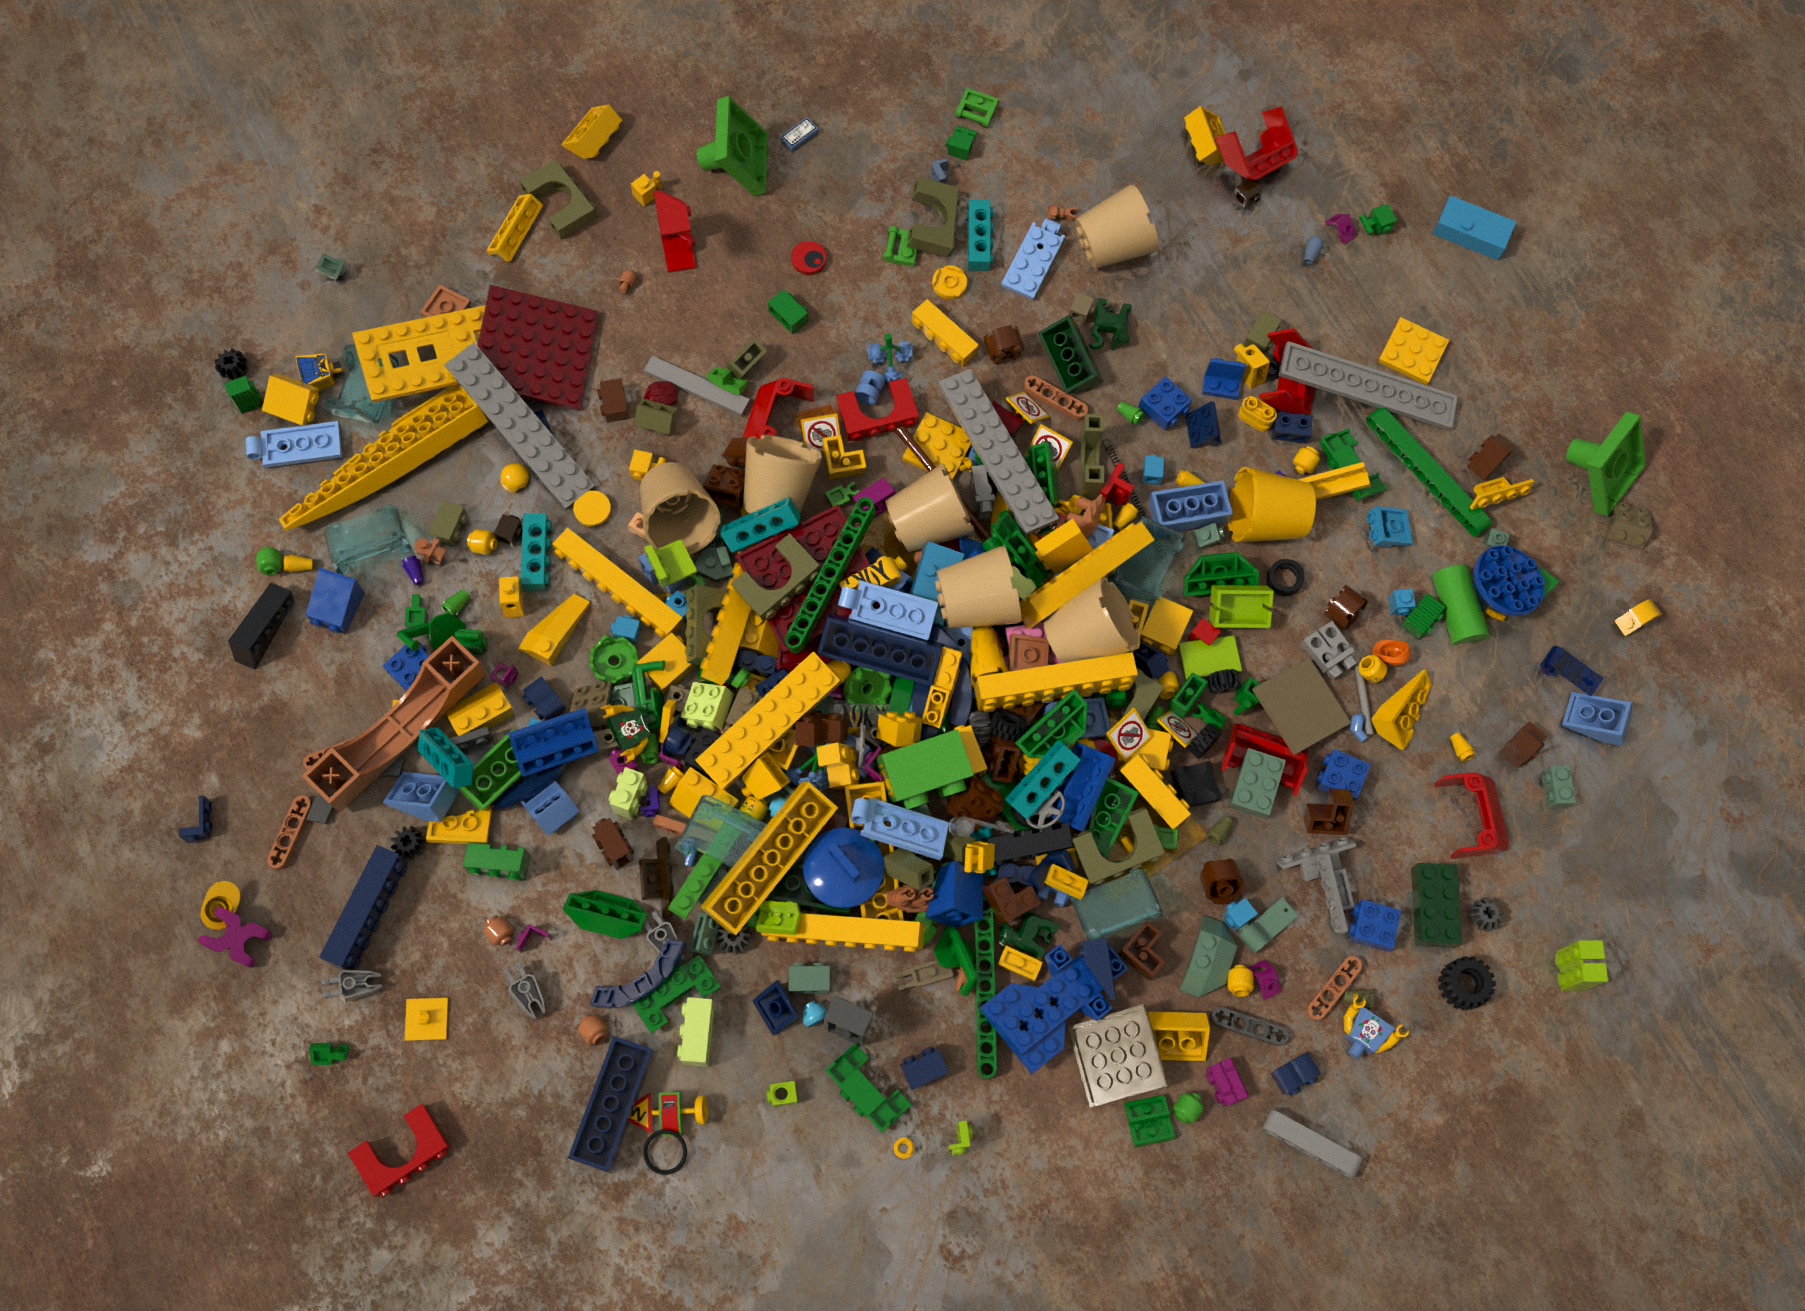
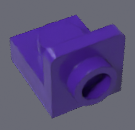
[639,785,661,817]

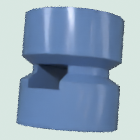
[855,370,885,405]

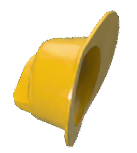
[200,881,240,930]

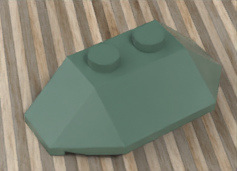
[1179,915,1237,998]

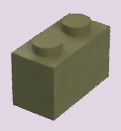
[1244,310,1281,353]
[726,338,767,379]
[634,398,678,435]
[428,500,468,547]

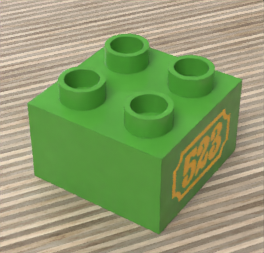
[874,729,974,810]

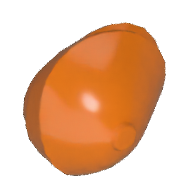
[1372,640,1411,666]

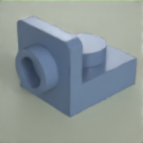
[930,158,949,184]

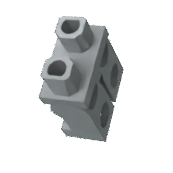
[969,465,995,521]
[1299,621,1357,680]

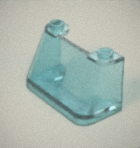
[322,344,400,423]
[324,504,413,575]
[1112,516,1184,602]
[675,795,767,867]
[1070,867,1163,940]

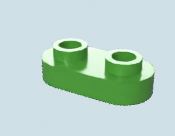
[731,667,751,688]

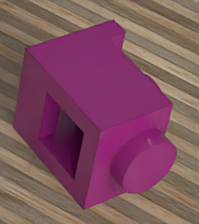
[608,748,638,775]

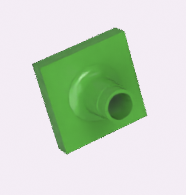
[697,96,768,196]
[1566,411,1646,517]

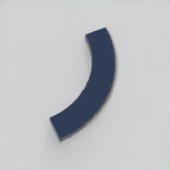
[928,623,974,727]
[912,658,940,741]
[490,760,573,810]
[590,938,687,1009]

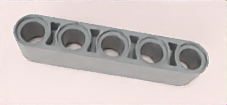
[1262,1110,1363,1179]

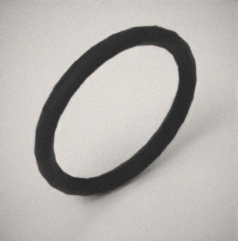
[643,1129,687,1175]

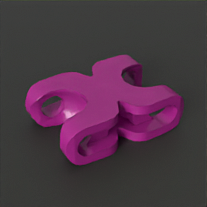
[197,907,272,968]

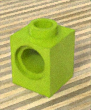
[766,1081,798,1107]

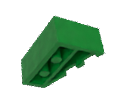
[463,843,531,882]

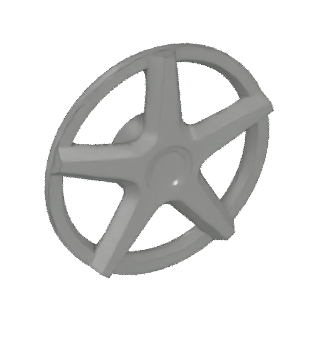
[856,723,866,768]
[1026,790,1065,829]

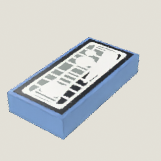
[780,117,818,151]

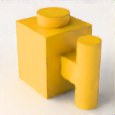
[631,171,662,207]
[629,449,666,481]
[964,841,995,873]

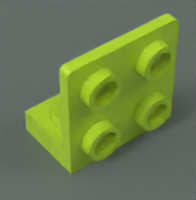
[644,539,697,588]

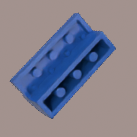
[508,708,599,777]
[1050,741,1115,832]

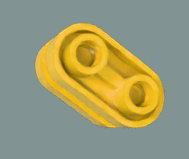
[1238,396,1277,432]

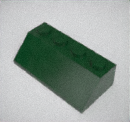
[1038,315,1104,394]

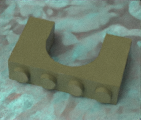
[519,159,597,240]
[907,176,960,257]
[1080,414,1104,501]
[731,533,821,622]
[685,584,737,668]
[1084,668,1164,721]
[1071,807,1164,885]
[884,827,975,891]

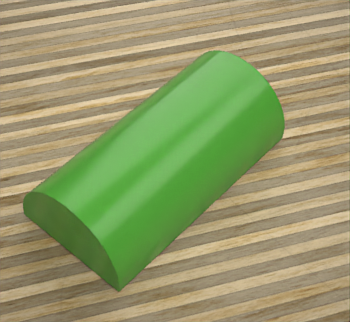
[1432,564,1490,645]
[458,728,522,812]

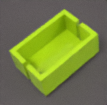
[1209,585,1274,628]
[1555,940,1608,991]

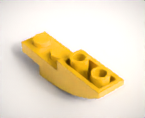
[922,646,963,728]

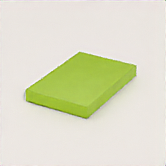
[1178,635,1242,681]

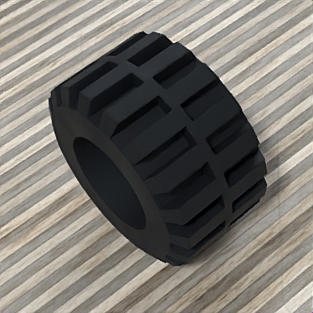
[1438,956,1496,1010]

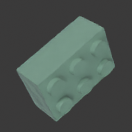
[1228,748,1286,819]

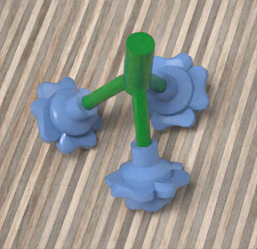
[867,333,914,384]
[784,742,829,790]

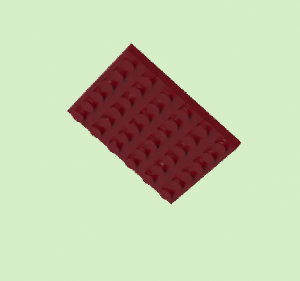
[477,285,599,411]
[735,504,880,654]

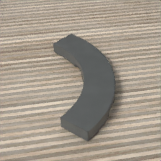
[306,757,405,824]

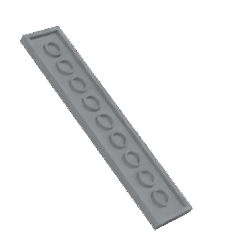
[1279,341,1458,430]
[444,342,595,510]
[937,369,1059,536]

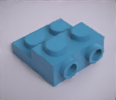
[1366,506,1413,548]

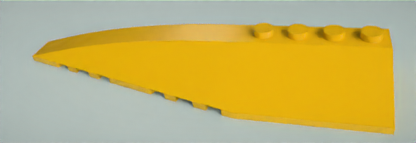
[279,384,488,531]

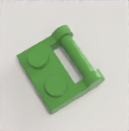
[955,88,999,127]
[883,226,917,267]

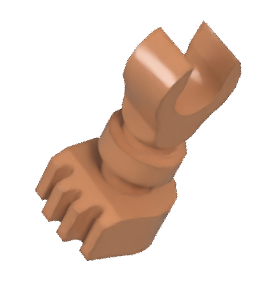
[1047,205,1078,221]

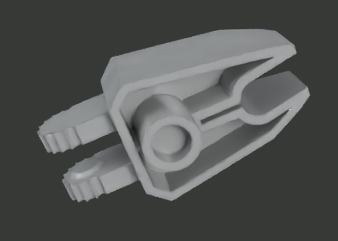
[644,911,685,961]
[503,962,545,1020]
[321,970,382,1003]

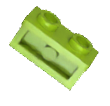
[755,900,802,935]
[947,1120,973,1155]

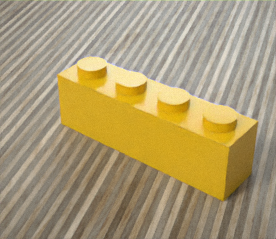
[911,299,979,367]
[1119,753,1191,829]

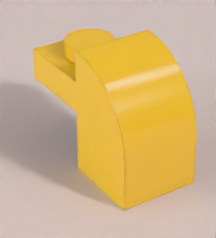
[1615,599,1662,636]

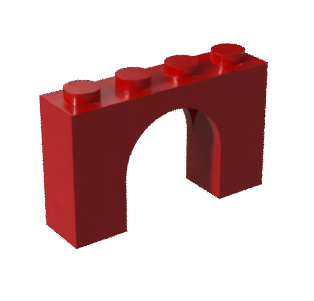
[836,378,919,442]
[348,1103,451,1198]

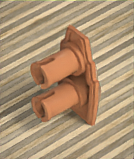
[1067,494,1105,539]
[886,885,933,913]

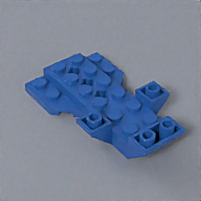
[979,937,1129,1075]

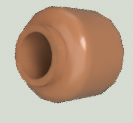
[483,915,514,946]
[578,1015,609,1046]

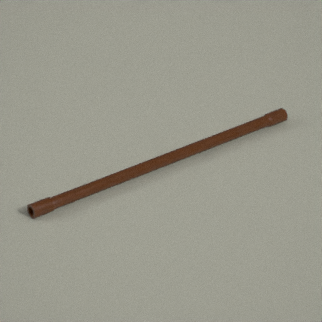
[895,425,1025,577]

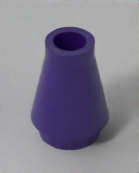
[402,556,424,585]

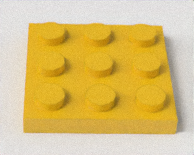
[1378,317,1449,385]
[902,412,972,481]

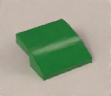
[1124,1095,1175,1148]

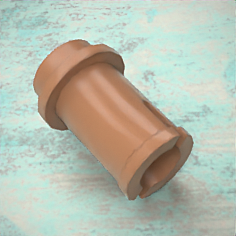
[954,966,967,991]

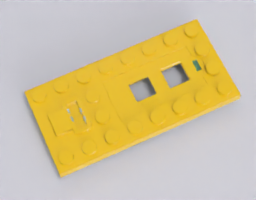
[352,305,486,403]

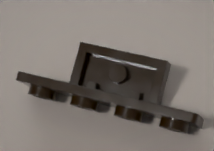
[639,837,673,919]

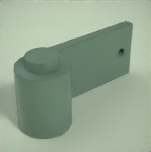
[1238,897,1299,954]

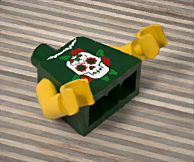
[601,704,657,764]

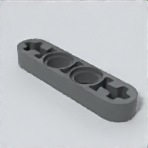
[1210,1007,1289,1046]

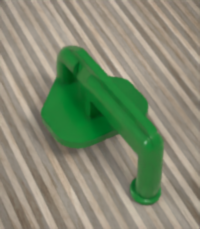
[397,613,466,651]
[632,660,666,729]
[933,925,977,996]

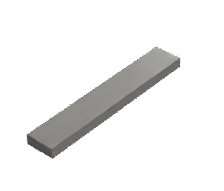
[644,356,750,417]

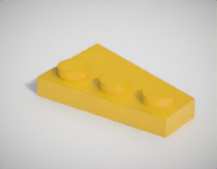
[426,806,493,844]

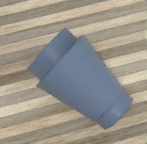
[1303,236,1324,264]

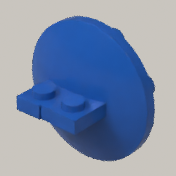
[1474,545,1545,616]
[803,828,884,909]

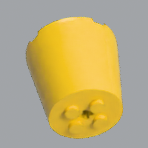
[1228,467,1316,542]

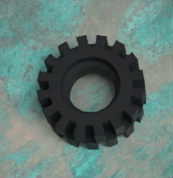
[990,710,1028,741]
[1187,723,1222,759]

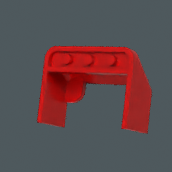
[1215,106,1298,181]
[653,190,696,273]
[1259,328,1314,415]
[742,378,814,439]
[1221,723,1308,796]
[1434,772,1509,859]

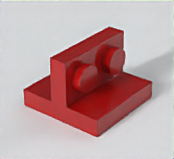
[1099,462,1134,506]

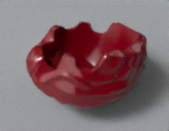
[644,381,678,406]

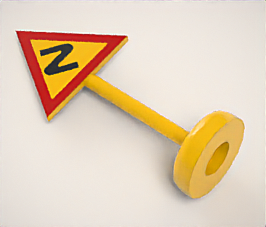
[629,1091,708,1134]

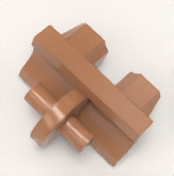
[414,538,446,565]

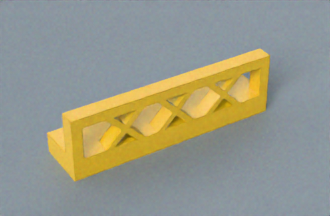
[486,194,543,262]
[1298,462,1371,501]

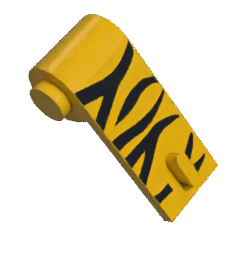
[839,556,902,590]

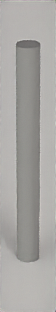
[1354,661,1374,736]

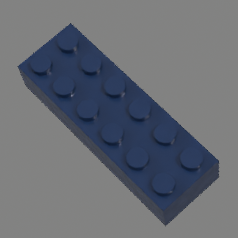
[817,613,942,686]
[319,845,408,970]
[568,1036,655,1174]

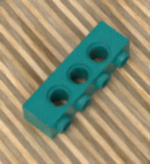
[968,199,994,271]
[720,496,801,553]
[520,513,552,591]
[418,727,474,788]
[1005,740,1080,819]

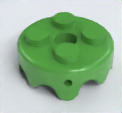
[589,635,639,685]
[844,666,892,714]

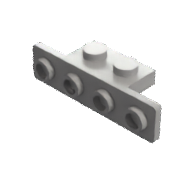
[1276,837,1356,881]
[1316,854,1354,933]

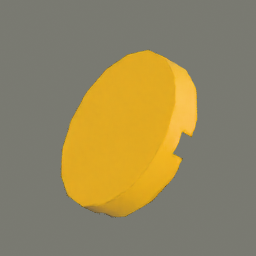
[932,265,968,300]
[573,491,611,527]

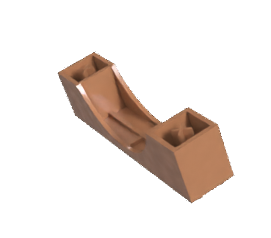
[302,636,487,812]

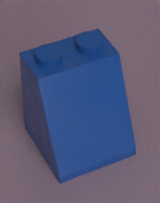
[306,567,365,633]
[926,861,983,928]

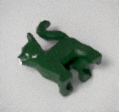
[1089,298,1132,350]
[999,911,1059,961]

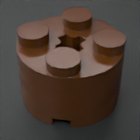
[983,325,1025,364]
[1324,585,1368,630]
[1200,858,1245,905]

